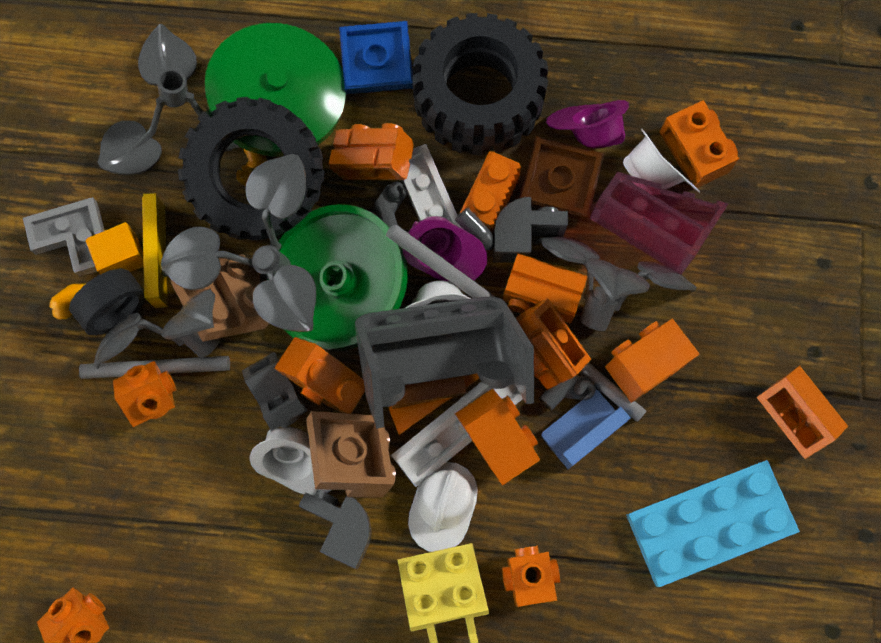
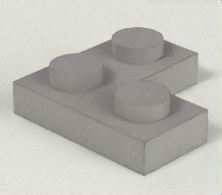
[23,197,105,277]

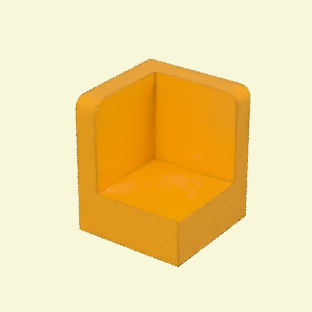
[86,222,144,274]

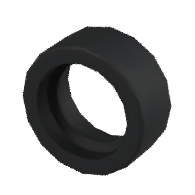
[69,268,145,336]

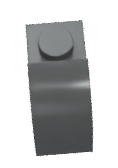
[493,197,568,263]
[242,352,308,430]
[299,490,372,569]

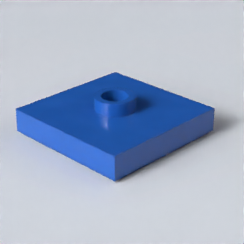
[339,21,413,95]

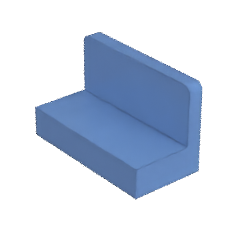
[541,390,631,470]

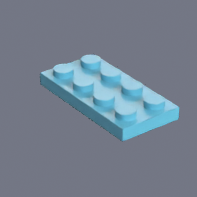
[626,460,800,587]

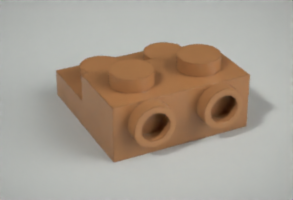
[170,254,269,342]
[306,411,396,498]

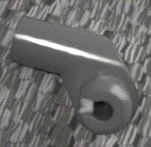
[374,182,407,227]
[455,208,494,250]
[538,375,596,411]

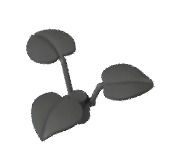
[97,24,241,175]
[161,154,316,332]
[536,236,697,331]
[94,271,221,369]

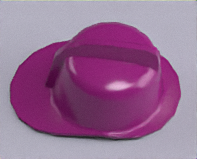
[546,100,629,149]
[402,216,487,281]

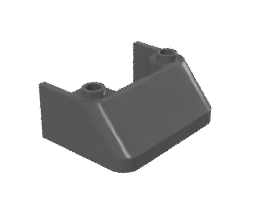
[355,297,534,429]

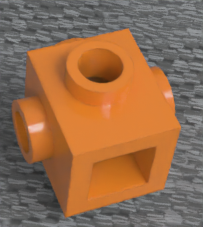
[113,361,177,427]
[502,546,560,607]
[37,587,110,643]

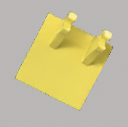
[397,543,489,643]

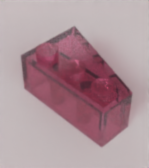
[590,172,729,275]

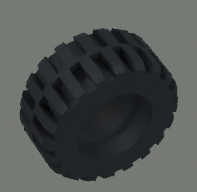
[413,13,548,155]
[178,97,324,240]

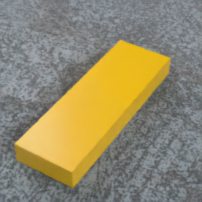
[142,193,168,308]

